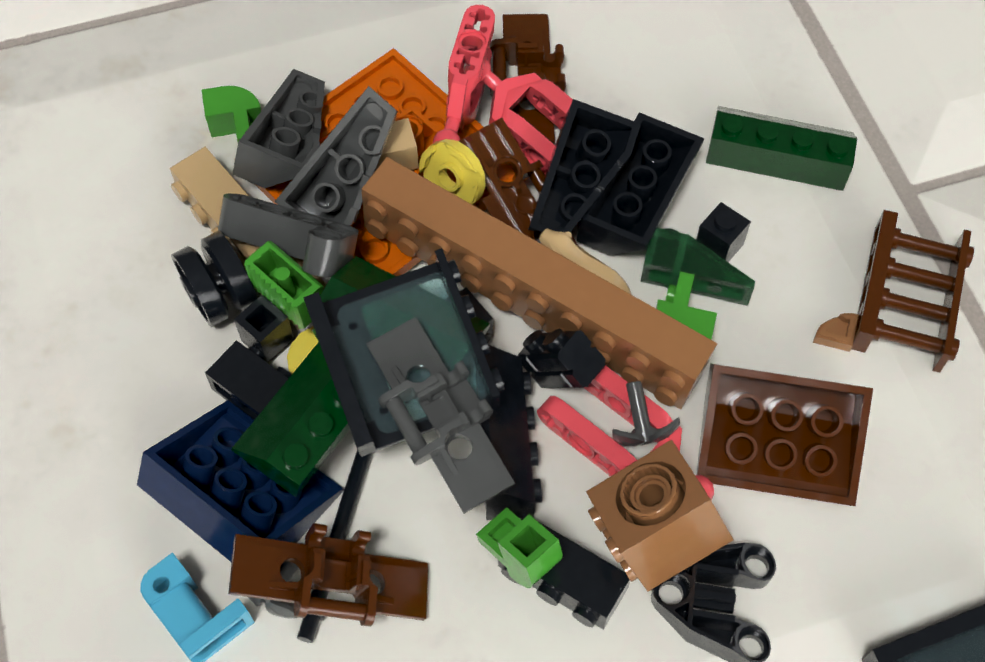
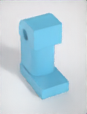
[140,552,255,662]

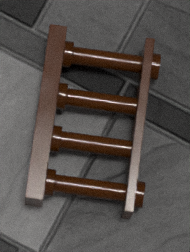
[851,210,974,373]

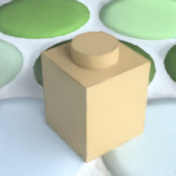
[375,118,419,171]

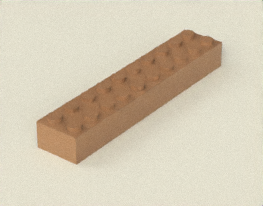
[361,157,718,410]

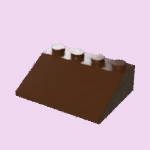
[696,363,873,506]

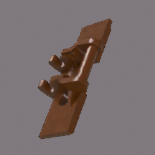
[489,14,566,144]
[459,118,578,245]
[228,523,428,627]

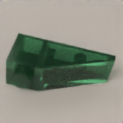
[640,228,755,306]

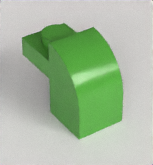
[201,86,261,142]
[656,271,717,339]
[476,507,563,588]

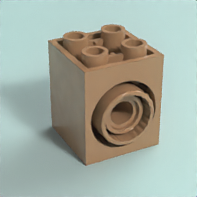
[586,440,733,592]

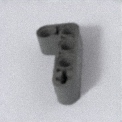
[218,193,359,277]

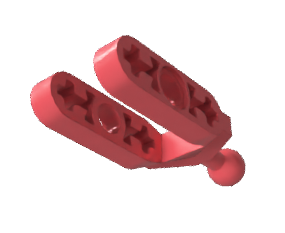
[433,5,495,144]
[464,58,573,175]
[537,365,714,500]

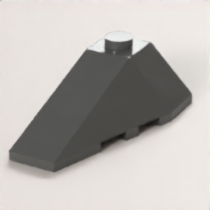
[232,69,325,188]
[275,86,398,226]

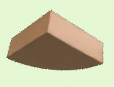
[813,313,859,352]

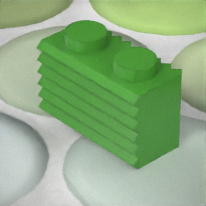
[244,241,324,329]

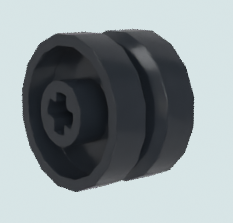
[171,231,258,327]

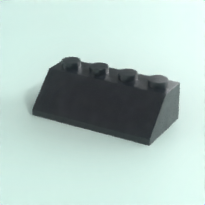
[577,112,704,255]
[475,345,542,520]

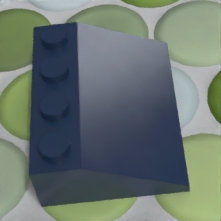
[137,400,343,563]

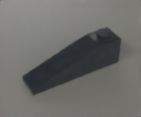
[528,99,641,234]

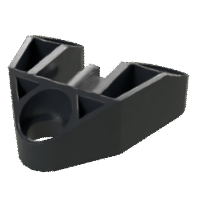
[651,543,776,662]

